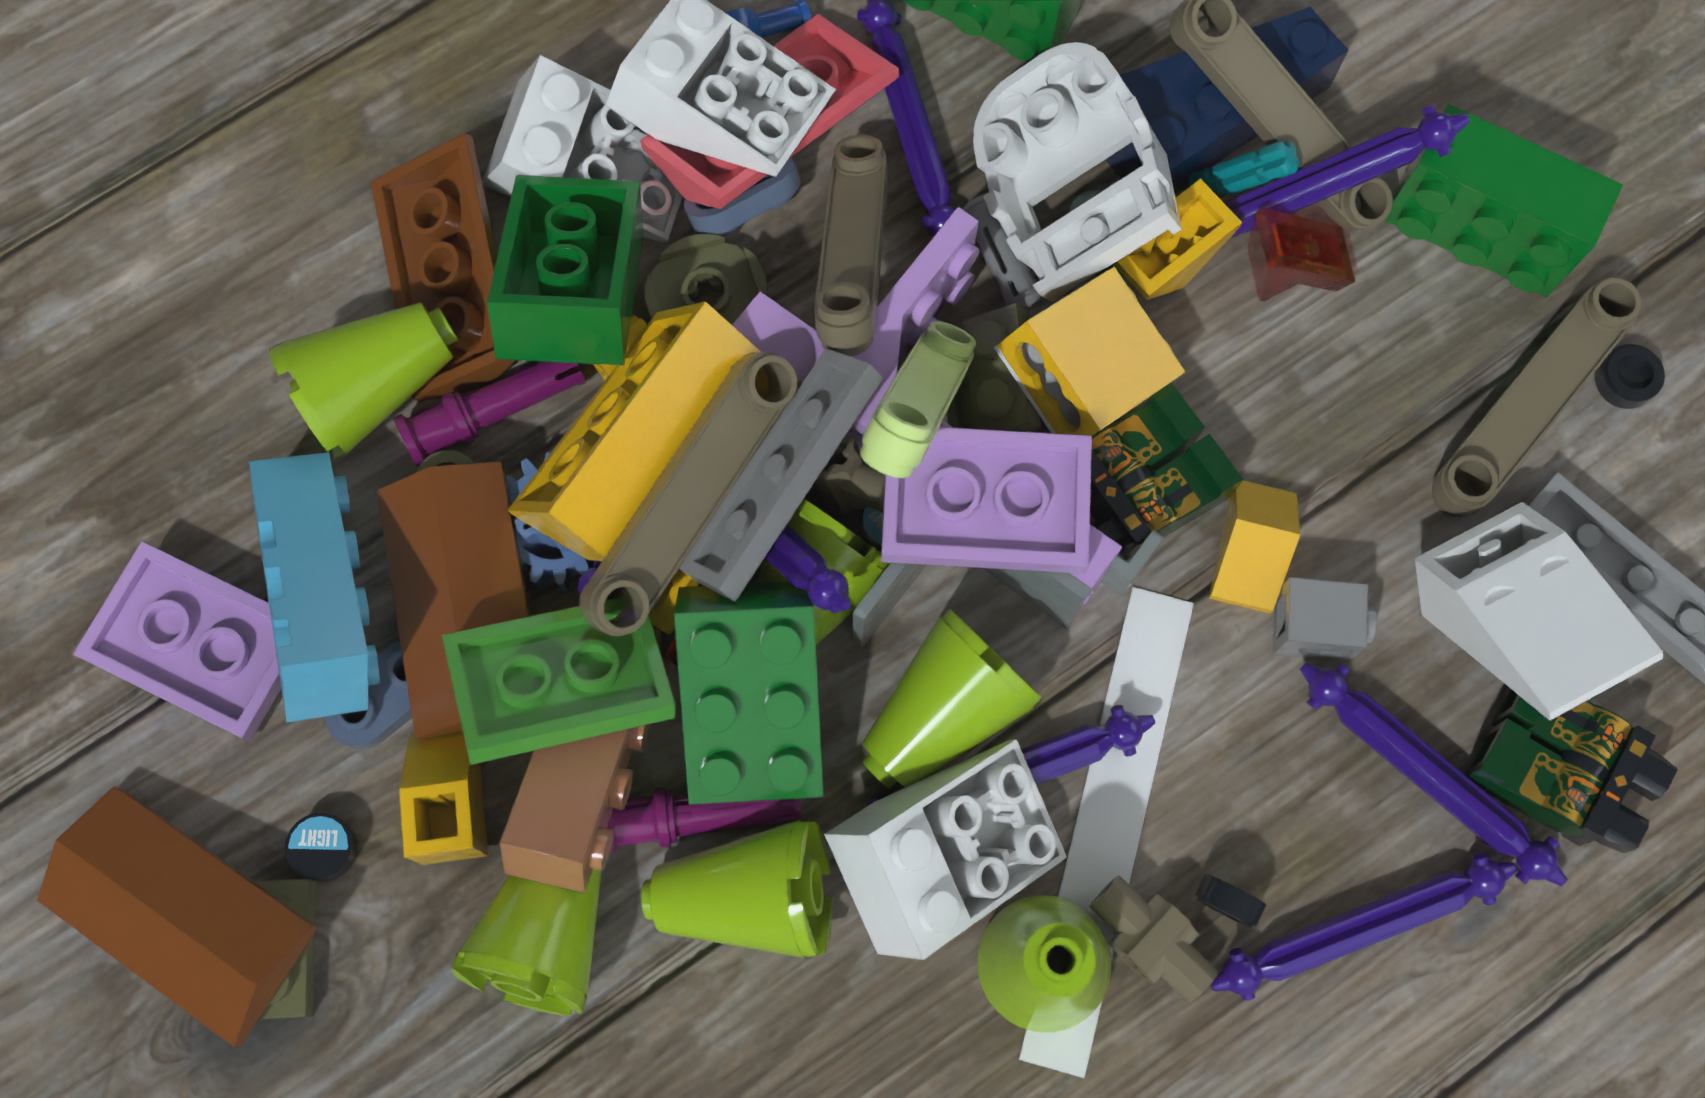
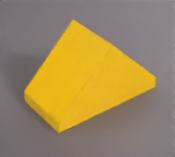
[1114,178,1242,301]
[1209,480,1301,614]

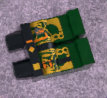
[1090,382,1244,561]
[1464,688,1678,853]

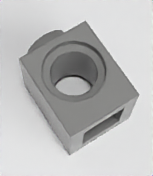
[1273,577,1377,661]

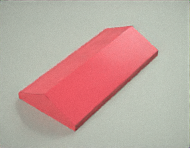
[640,14,899,209]

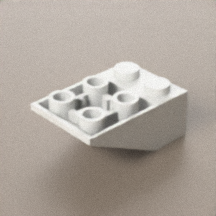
[605,0,836,177]
[482,55,682,243]
[1414,502,1663,720]
[824,739,1067,960]

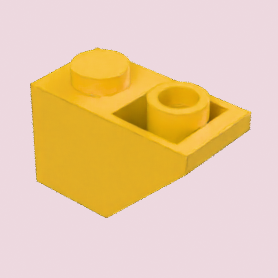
[399,731,488,865]

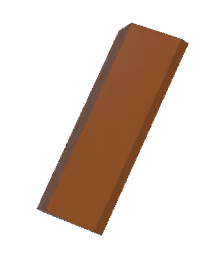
[371,133,516,402]
[376,461,531,740]
[37,786,318,1047]

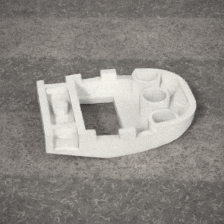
[973,42,1182,304]

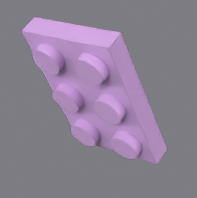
[881,427,1092,574]
[73,541,281,742]

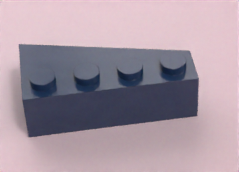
[1105,7,1349,192]

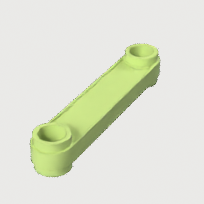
[860,321,976,478]

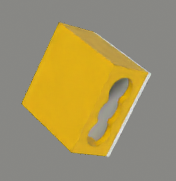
[994,267,1185,436]

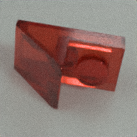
[1248,208,1356,301]

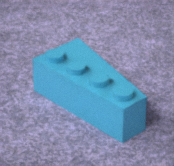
[249,452,380,723]

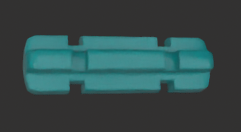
[1187,141,1300,199]

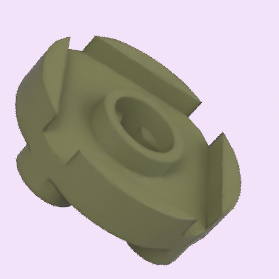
[644,234,768,325]

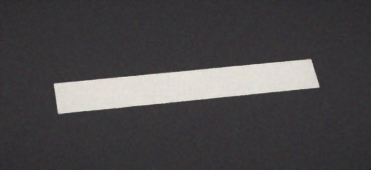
[1019,587,1194,1078]

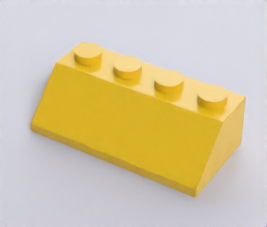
[507,302,761,562]

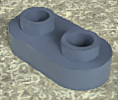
[684,157,801,237]
[325,641,412,749]

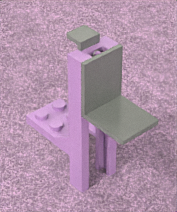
[732,207,1164,647]

